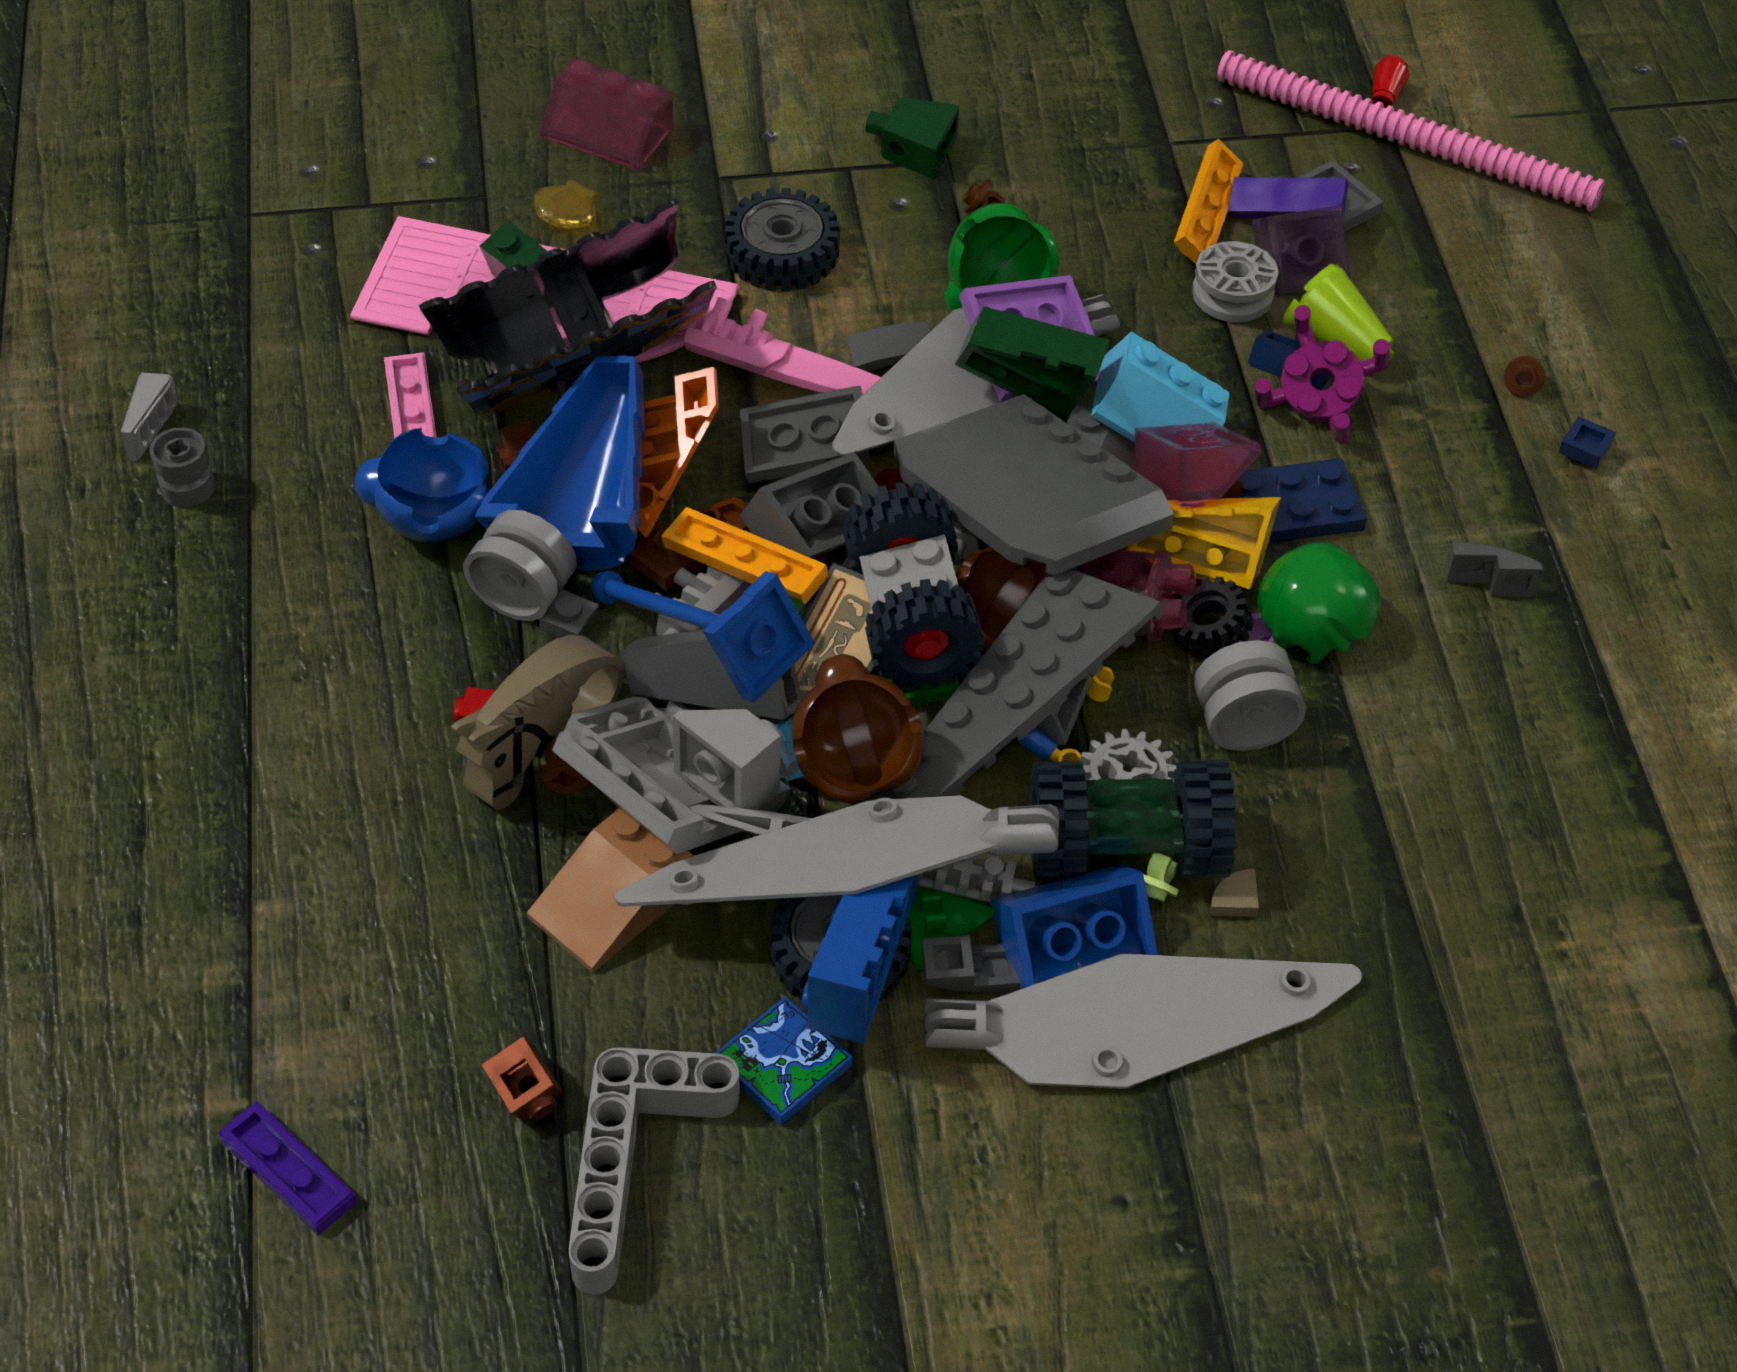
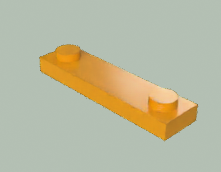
[1174,139,1244,264]
[661,507,829,605]

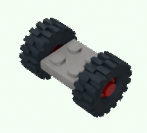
[843,482,985,691]

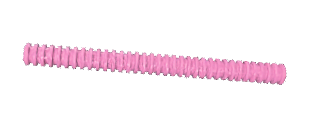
[1217,50,1605,212]

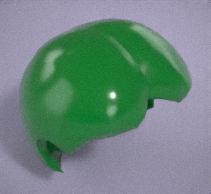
[944,203,1059,313]

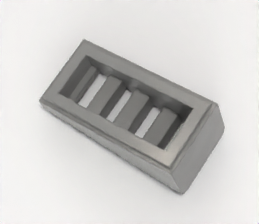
[121,372,178,462]

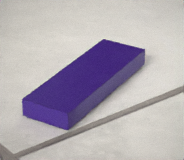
[1228,177,1349,219]
[217,1101,357,1236]

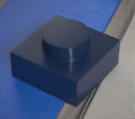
[1559,416,1616,469]

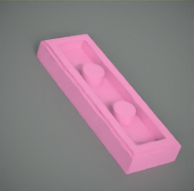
[384,352,437,438]

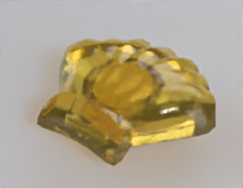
[533,180,602,229]

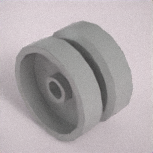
[463,510,577,621]
[1193,640,1307,751]

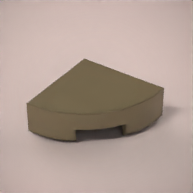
[1210,869,1259,917]

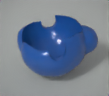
[354,427,490,543]

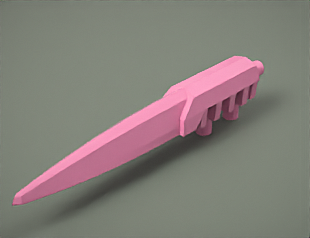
[677,297,881,394]

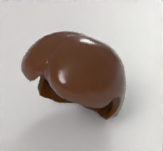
[792,654,924,803]

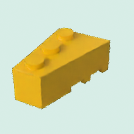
[1127,497,1281,589]

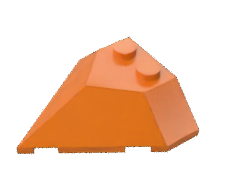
[638,367,719,539]

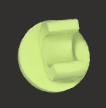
[1143,852,1179,902]

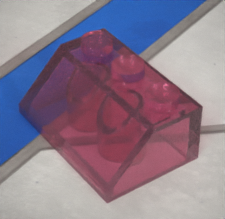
[540,58,674,170]
[1135,422,1262,507]

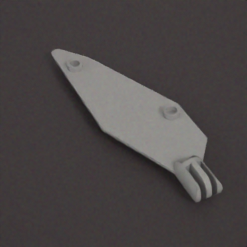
[832,294,1120,456]
[615,795,1059,907]
[925,954,1362,1089]

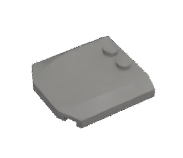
[552,697,791,854]

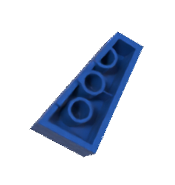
[801,874,919,1044]

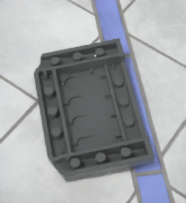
[894,394,1174,575]

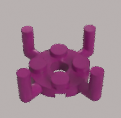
[1255,305,1390,444]

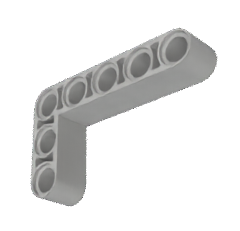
[568,1047,740,1295]

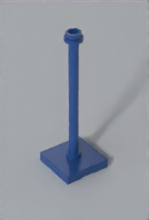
[591,571,815,703]

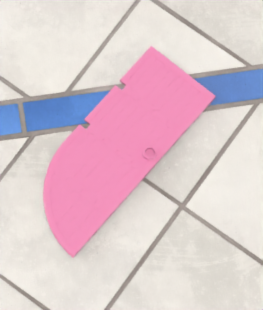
[350,216,740,363]

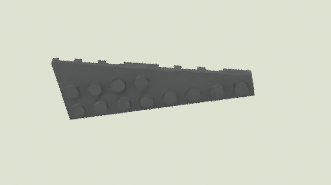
[870,569,1165,801]

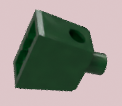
[866,97,959,179]

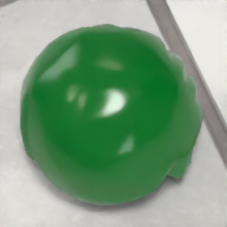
[1257,542,1380,664]

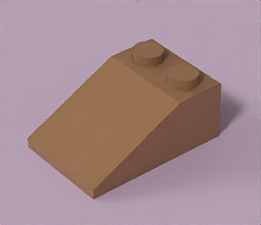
[527,808,693,973]

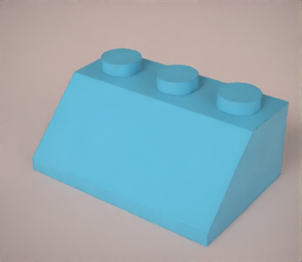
[1091,331,1230,476]

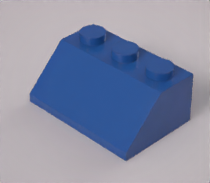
[991,864,1158,989]

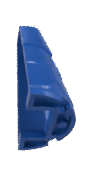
[475,355,645,571]

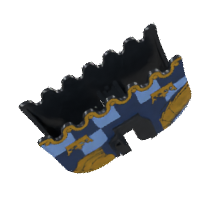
[419,199,717,414]

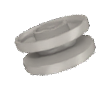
[1192,241,1279,322]

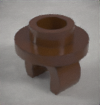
[962,180,1004,215]
[1504,356,1545,396]

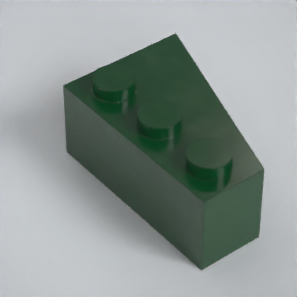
[955,306,1111,420]

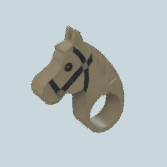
[451,635,625,810]

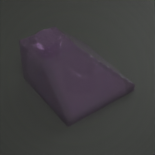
[1252,205,1351,295]

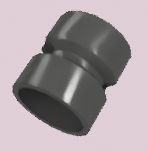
[149,427,215,508]

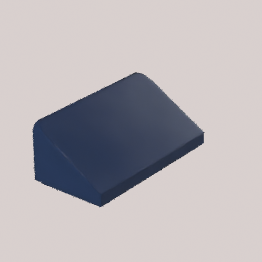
[1248,330,1331,390]

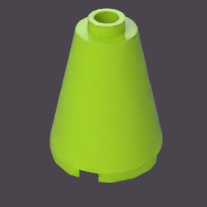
[1282,264,1395,361]

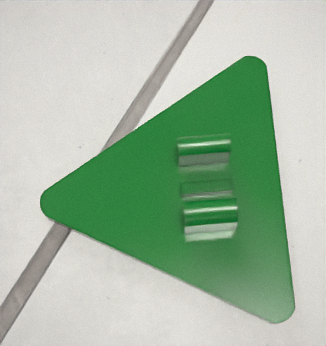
[909,887,994,970]

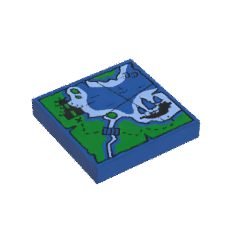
[715,996,853,1125]

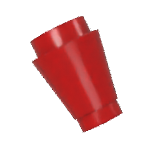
[1372,56,1410,108]

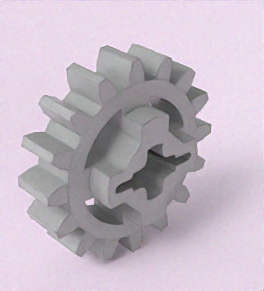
[1080,729,1176,815]

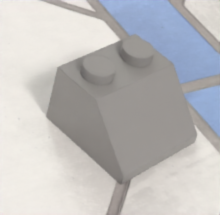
[672,709,781,810]

